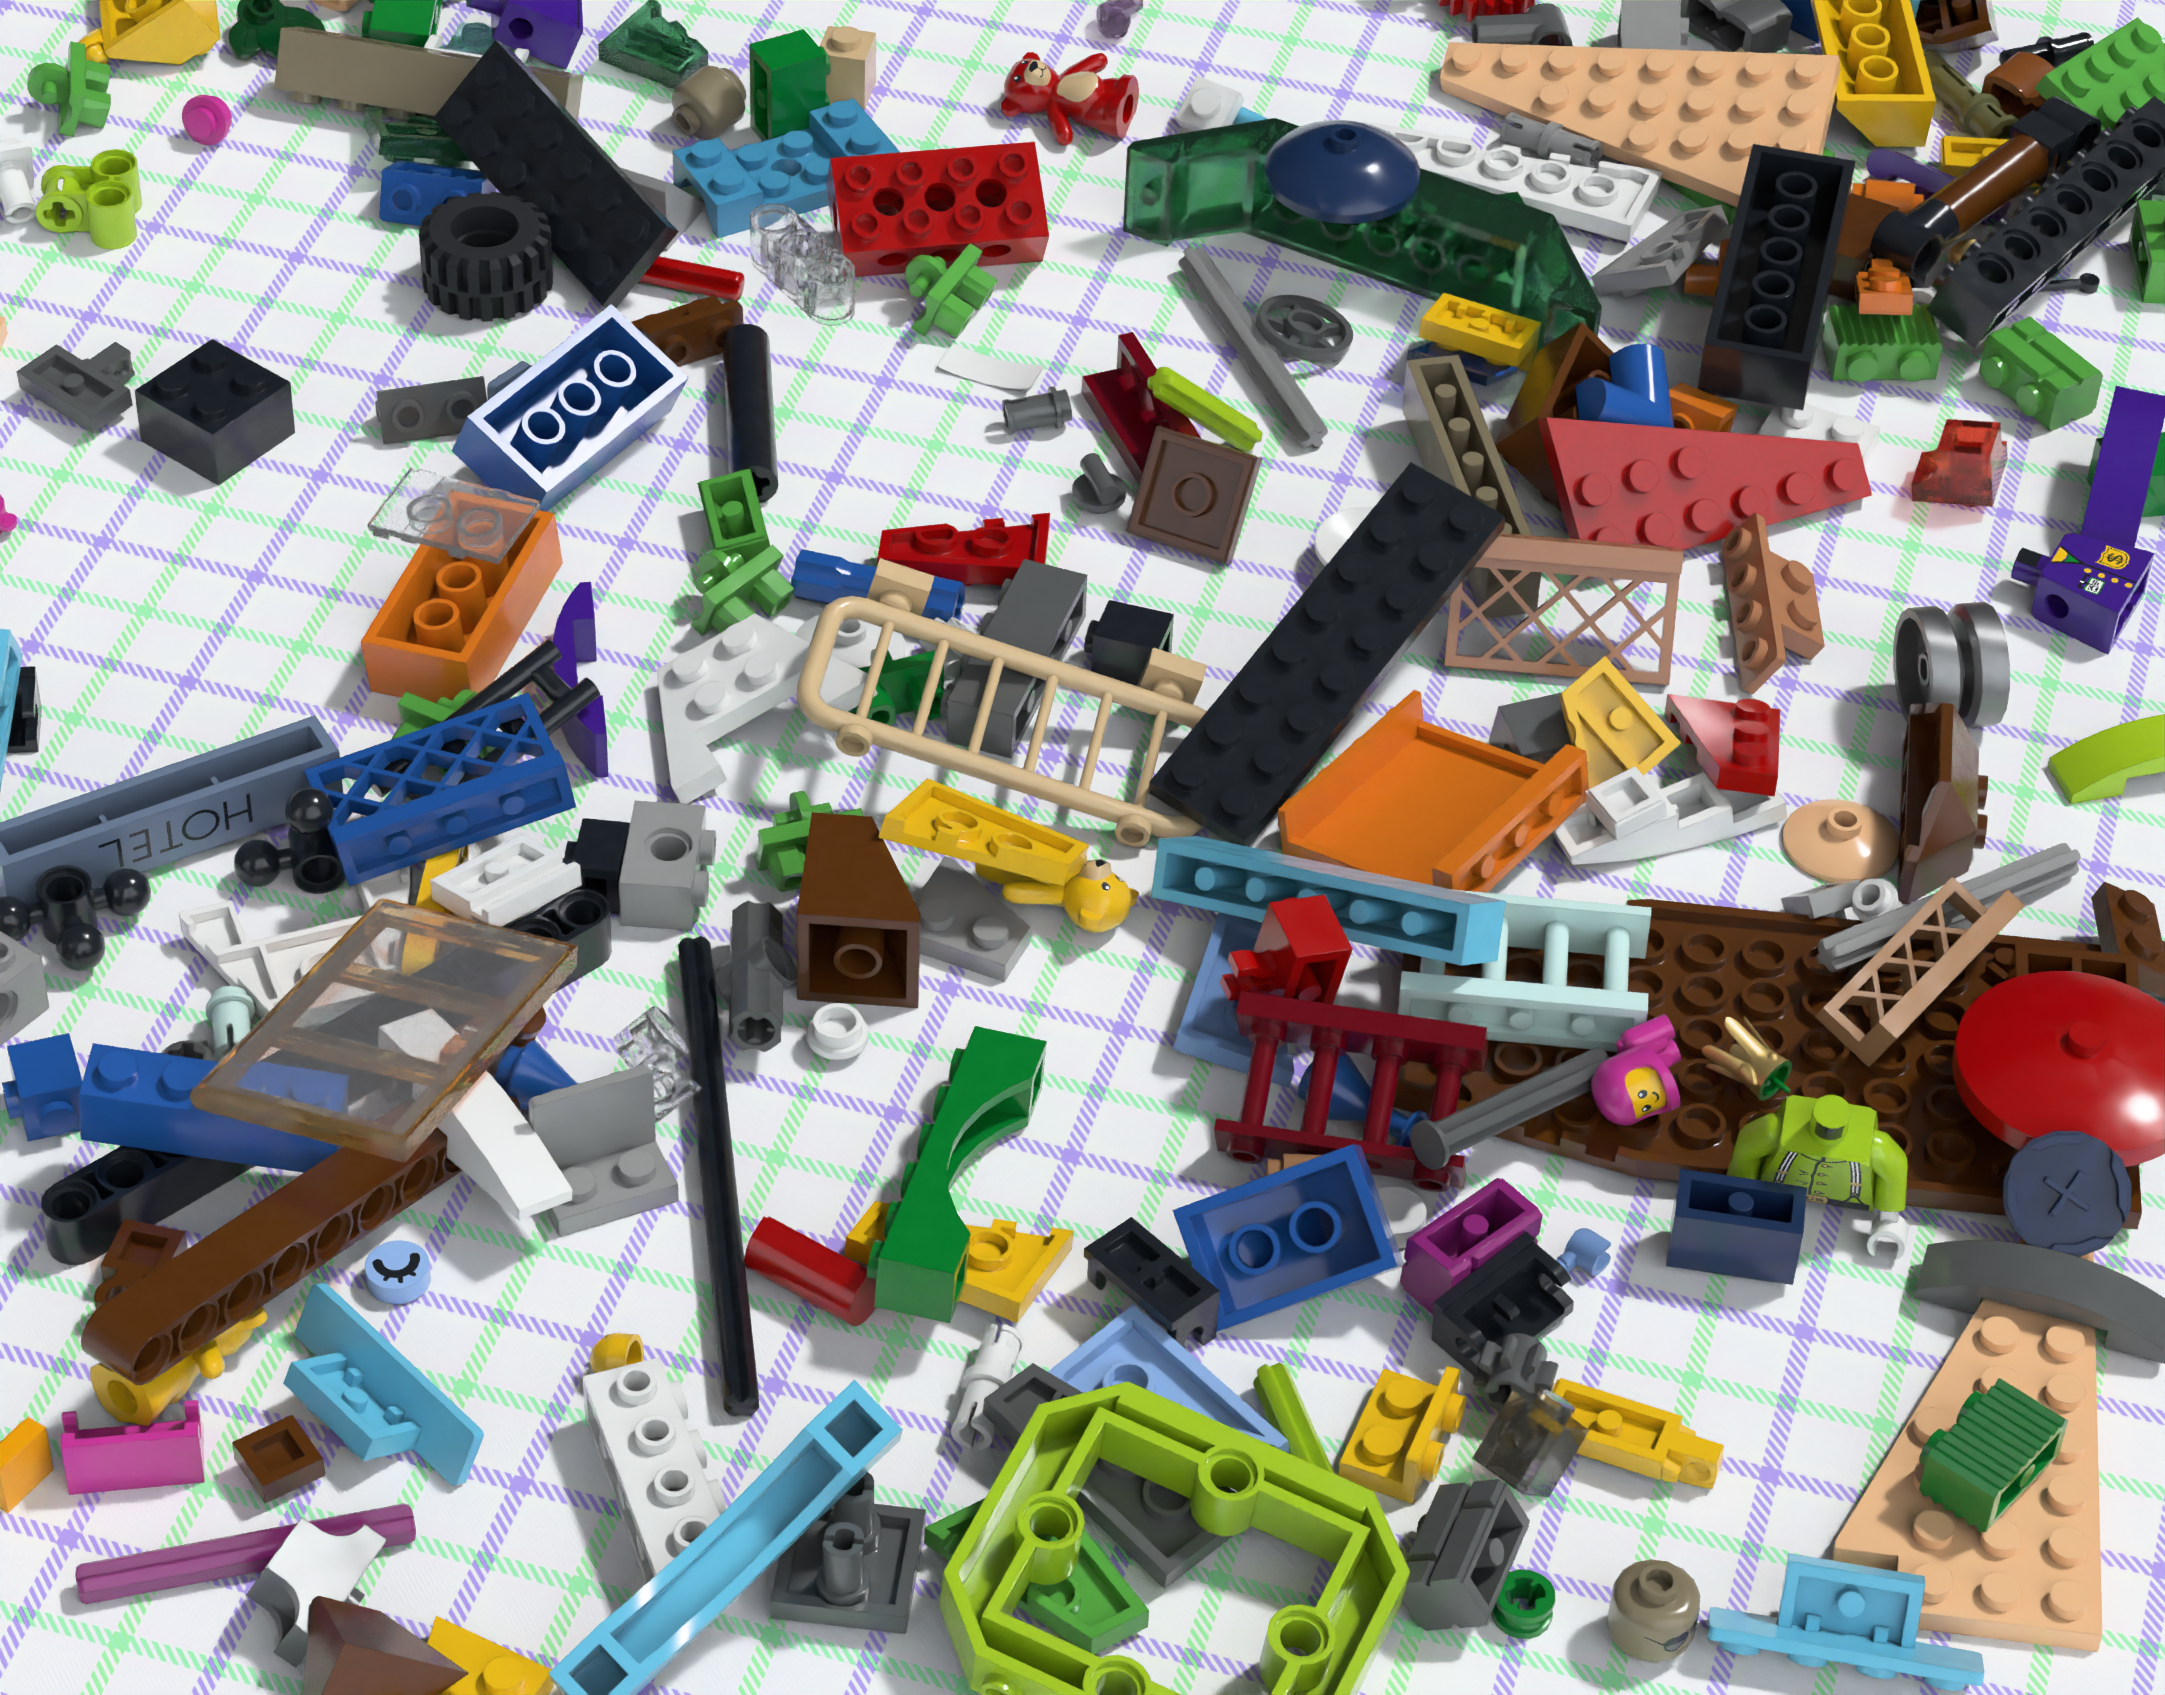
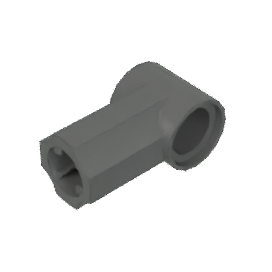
[1471,3,1573,46]

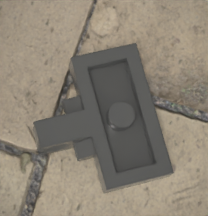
[16,342,135,433]

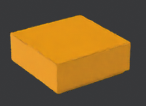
[0,1417,53,1513]

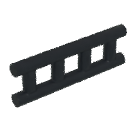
[371,640,600,801]

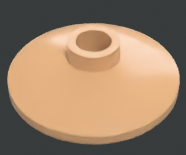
[1782,799,1899,883]

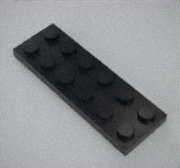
[433,40,679,308]

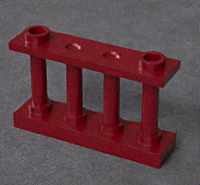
[1214,991,1488,1192]

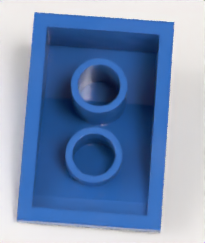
[1172,1144,1404,1332]

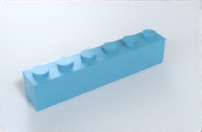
[1151,836,1506,966]

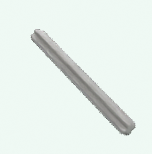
[1179,247,1328,448]
[1815,843,2081,973]

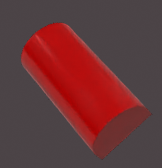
[744,1216,876,1326]

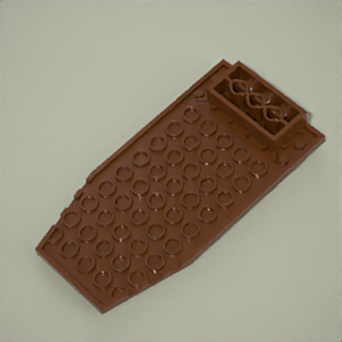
[1393,899,2142,1230]

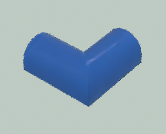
[1575,344,1674,428]

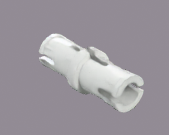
[951,1324,1023,1450]

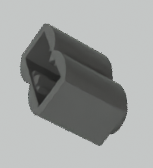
[1681,0,1793,53]

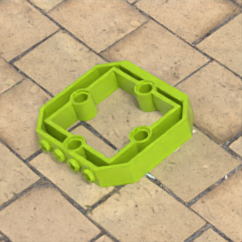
[939,1381,1410,1695]

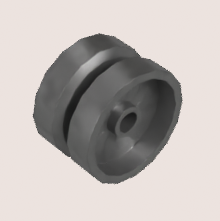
[1893,601,2010,728]

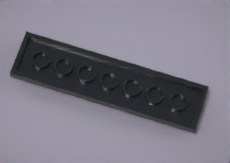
[1149,462,1505,847]

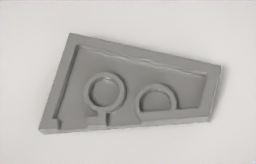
[1591,205,1728,298]

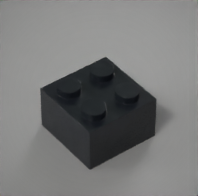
[134,339,295,486]

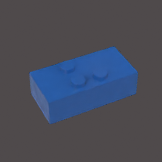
[452,304,689,512]

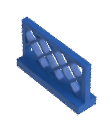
[304,693,576,887]

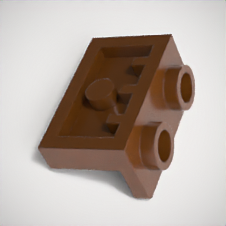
[631,295,743,367]

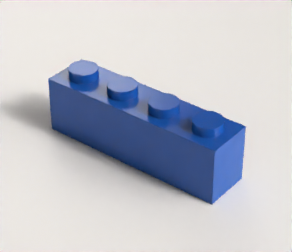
[79,1043,349,1173]

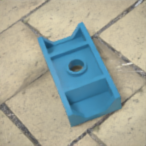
[672,98,900,239]

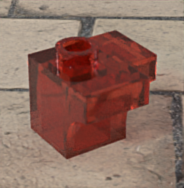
[1911,419,2008,507]

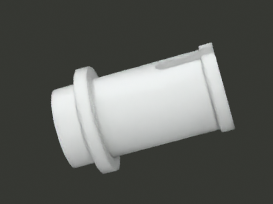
[1852,879,1904,922]

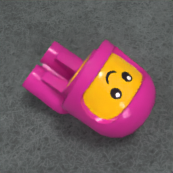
[1591,1014,1682,1126]

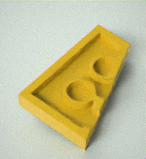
[878,778,1089,886]
[844,1201,1074,1323]

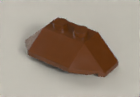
[1915,0,1999,54]
[1897,702,1988,904]

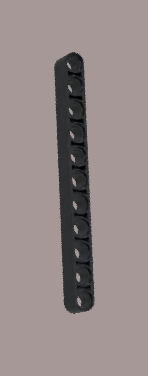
[41,889,612,1265]

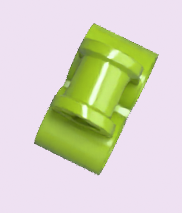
[36,149,142,250]

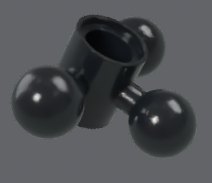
[234,787,346,894]
[0,866,151,971]

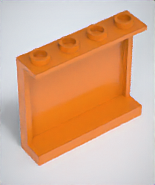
[1278,690,1589,893]

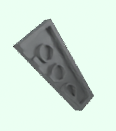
[982,1363,1237,1589]

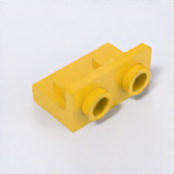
[1418,293,1541,371]
[1338,1366,1467,1504]

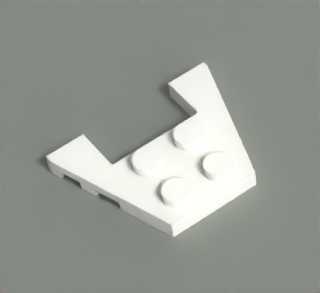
[656,614,878,804]
[179,866,412,1039]

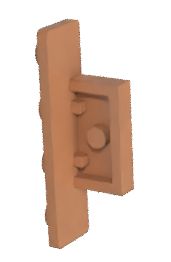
[1722,512,1825,694]

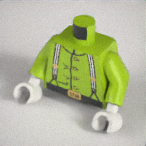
[1726,1095,1909,1259]

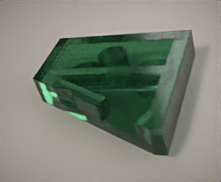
[598,0,708,89]
[363,107,472,167]

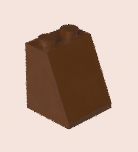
[797,812,921,1008]

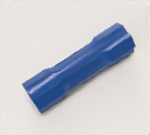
[791,549,966,622]

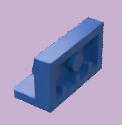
[379,160,496,226]

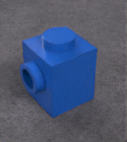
[2,1033,82,1142]

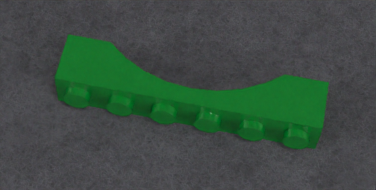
[867,1026,1047,1323]

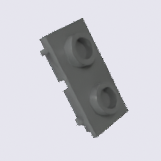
[375,376,487,444]

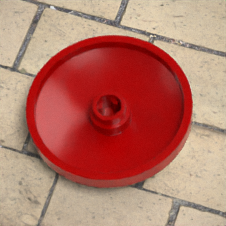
[1952,971,2165,1167]

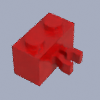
[1220,895,1353,1004]

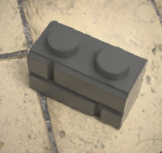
[1402,1479,1530,1631]

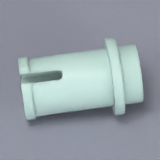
[206,986,255,1065]

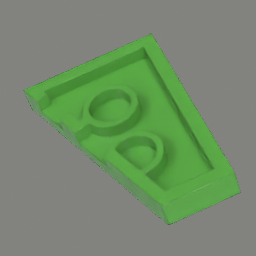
[924,1498,1149,1654]

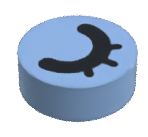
[365,1240,431,1304]

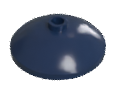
[1264,120,1420,224]

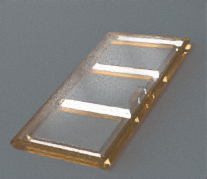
[190,898,578,1163]

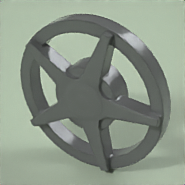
[1256,295,1353,362]

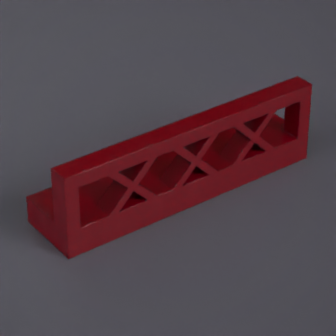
[1081,332,1202,485]

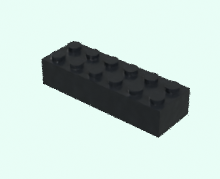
[1698,144,1856,410]

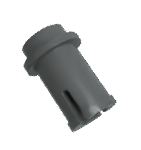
[1002,386,1072,434]

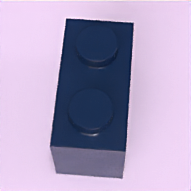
[1666,1169,1807,1285]

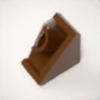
[302,1596,469,1695]

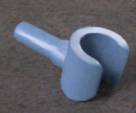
[1556,1228,1611,1276]

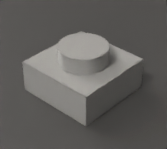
[1781,879,1860,919]

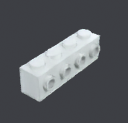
[583,1357,738,1601]

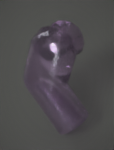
[1096,0,1143,40]

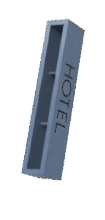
[0,715,343,905]

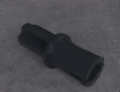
[1999,32,2094,68]

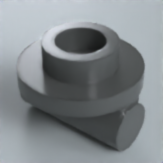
[1072,453,1126,514]

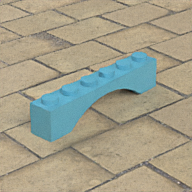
[548,1379,903,1695]

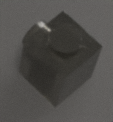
[1472,1388,1590,1497]

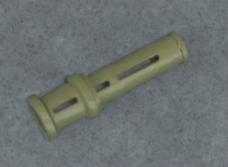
[1923,49,2019,139]

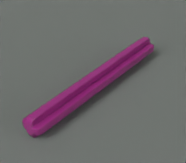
[75,1503,416,1604]

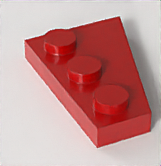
[877,513,1050,586]

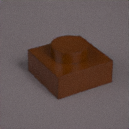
[232,1415,325,1504]

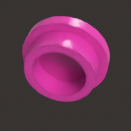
[182,95,232,145]

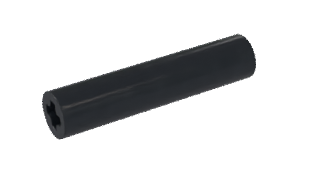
[722,324,778,503]

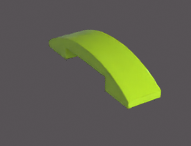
[2047,714,2165,804]

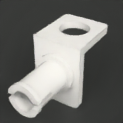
[0,138,36,224]

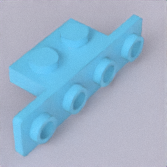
[283,1283,484,1486]
[1707,1553,1985,1691]

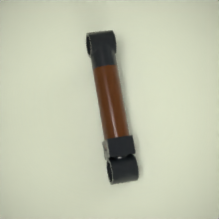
[1870,96,2101,288]

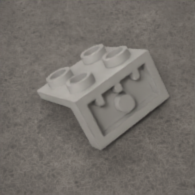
[528,1065,679,1237]

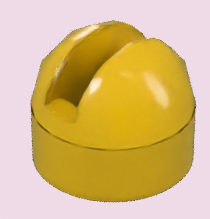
[589,1332,644,1373]

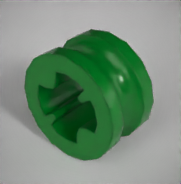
[1492,1569,1555,1639]

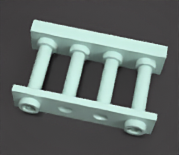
[1398,890,1651,1052]

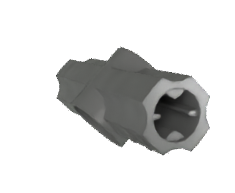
[715,900,797,1052]

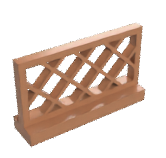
[1444,533,1684,685]

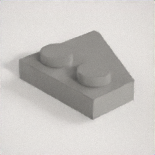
[914,856,1030,982]

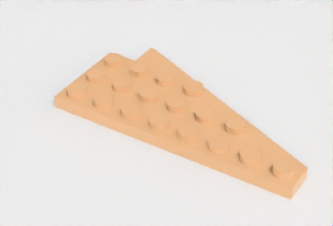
[1440,42,1840,207]
[1832,1238,2102,1652]

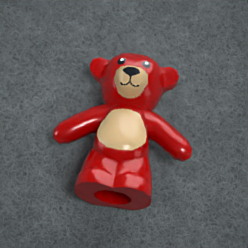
[1001,52,1139,146]

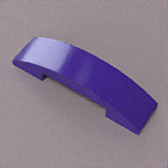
[2080,386,2165,547]
[553,582,609,777]

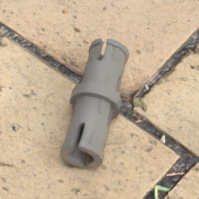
[1500,112,1603,168]

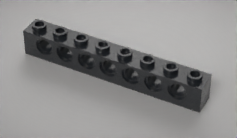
[1926,96,2165,349]

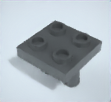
[770,1472,926,1634]

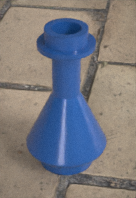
[494,1040,579,1110]
[1298,1054,1428,1148]

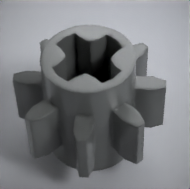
[1473,1333,1559,1415]

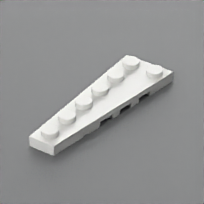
[1362,121,1662,242]

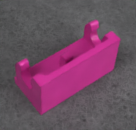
[61,1400,205,1495]

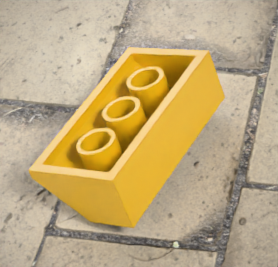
[99,0,220,65]
[1810,0,1936,148]

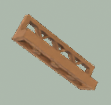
[1815,877,2025,1067]

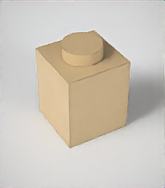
[820,26,876,110]

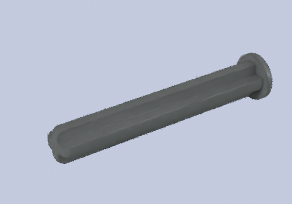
[1410,1048,1611,1170]

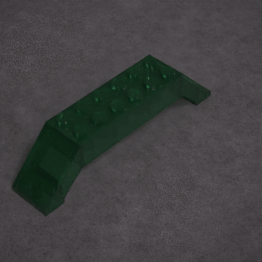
[1123,118,1602,357]

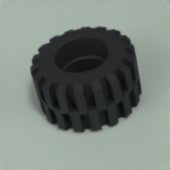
[419,192,553,321]

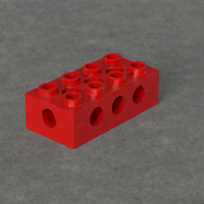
[826,142,1049,279]

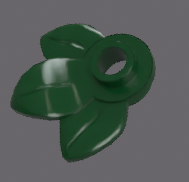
[228,0,326,61]

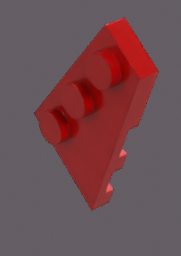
[1664,694,1781,797]

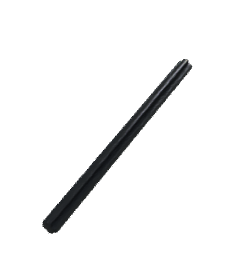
[678,936,759,1417]

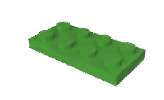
[2034,17,2165,133]

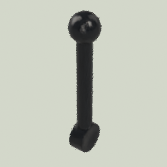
[2039,273,2100,294]

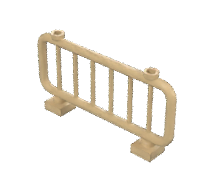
[797,558,1207,847]

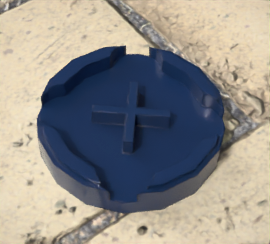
[2002,1130,2131,1257]

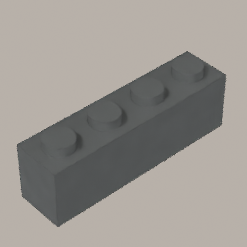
[940,559,1088,759]

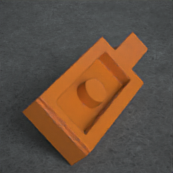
[1855,259,1913,315]

